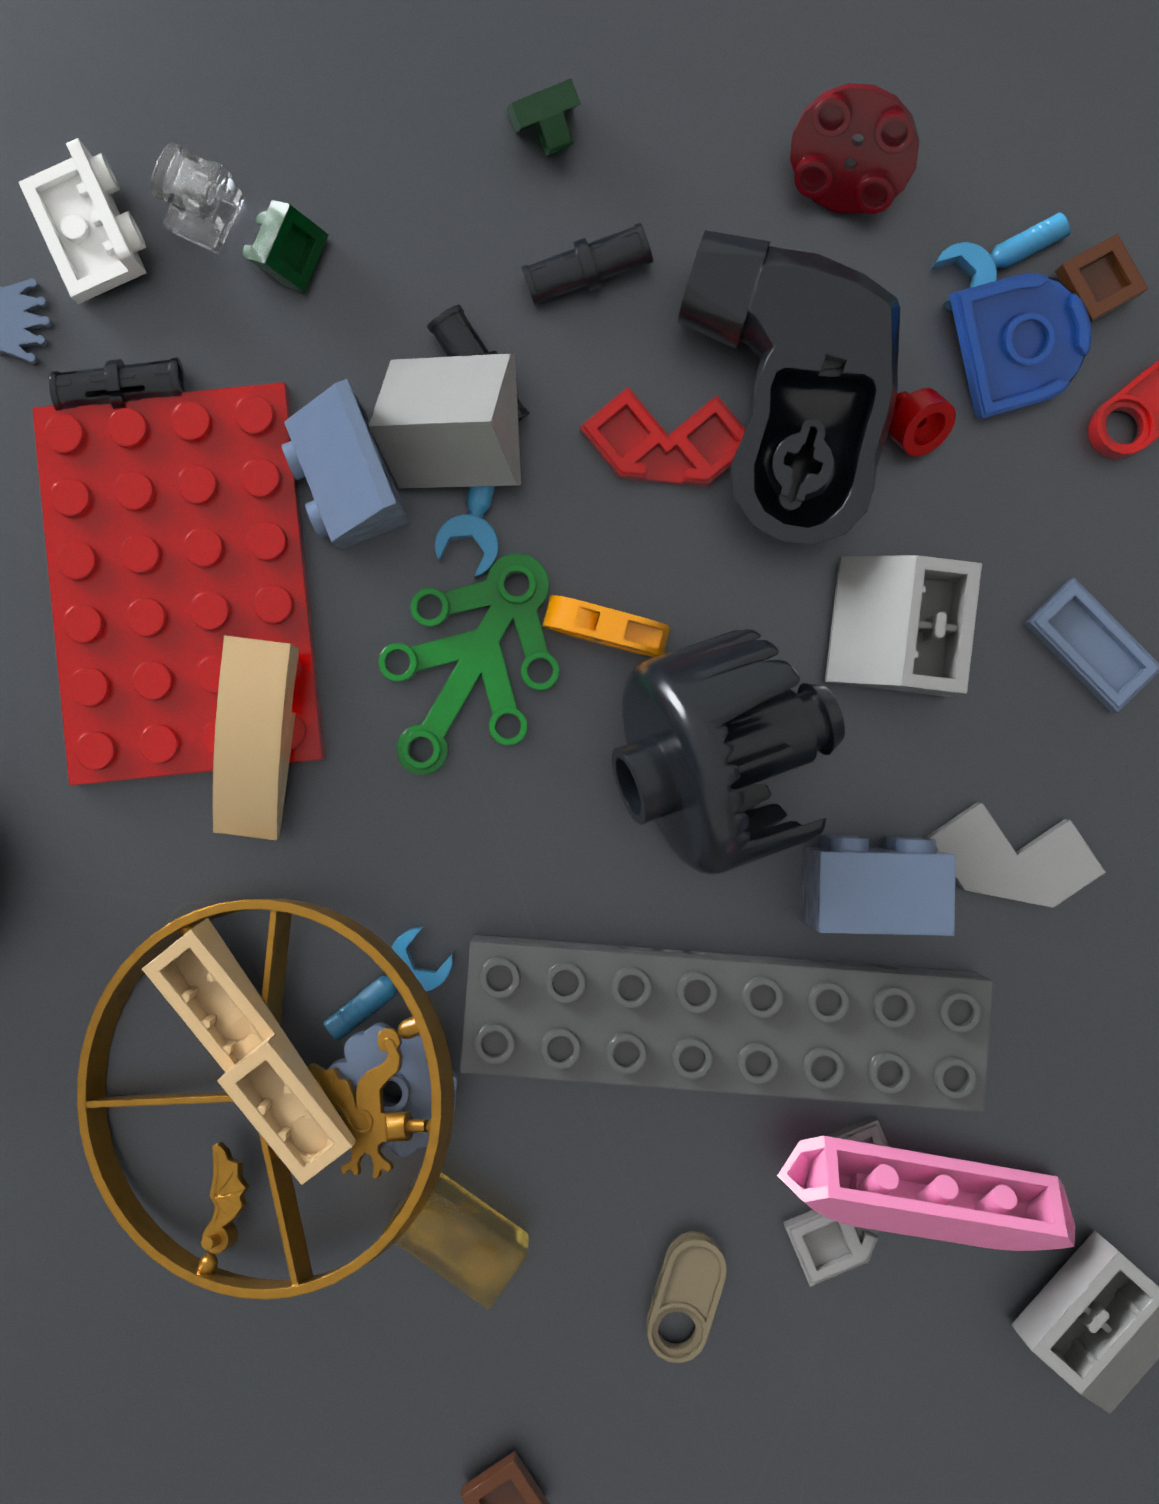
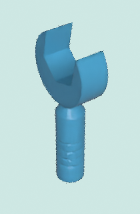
[931,212,1071,311]
[435,486,499,579]
[323,926,454,1041]

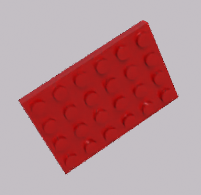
[32,382,326,785]

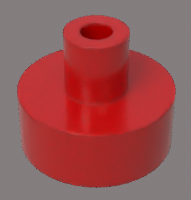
[889,388,956,456]

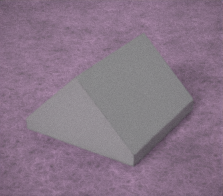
[369,354,521,488]

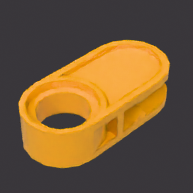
[542,595,671,658]

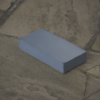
[1024,578,1159,713]

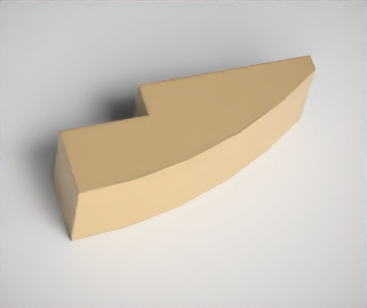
[213,635,299,841]

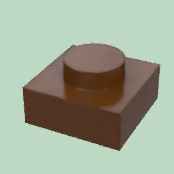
[1055,233,1149,323]
[460,1451,550,1504]

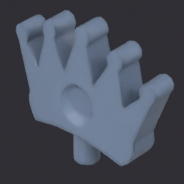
[0,278,52,365]

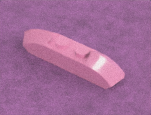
[777,1136,1076,1251]

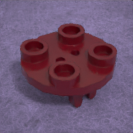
[790,83,920,214]

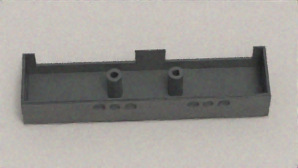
[460,935,993,1112]

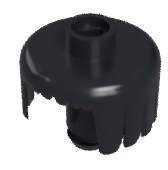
[612,629,845,875]

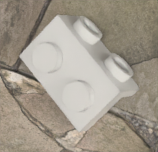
[19,138,147,304]

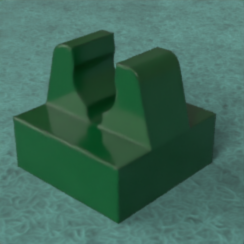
[507,78,581,156]
[242,200,329,292]

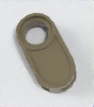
[646,1231,727,1363]

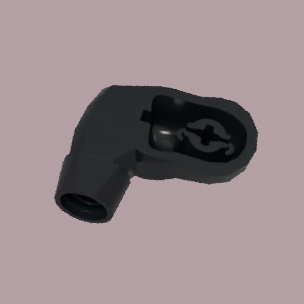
[678,230,901,545]

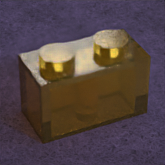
[382,1172,529,1310]

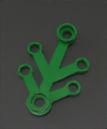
[378,553,559,775]

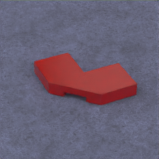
[580,387,746,487]

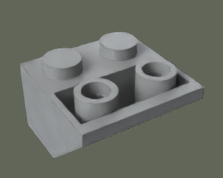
[825,555,982,697]
[1011,1230,1159,1414]

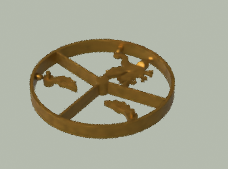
[77,899,454,1300]

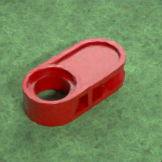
[1087,360,1159,460]

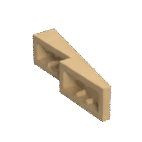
[142,918,356,1185]

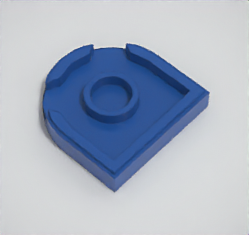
[949,273,1092,419]

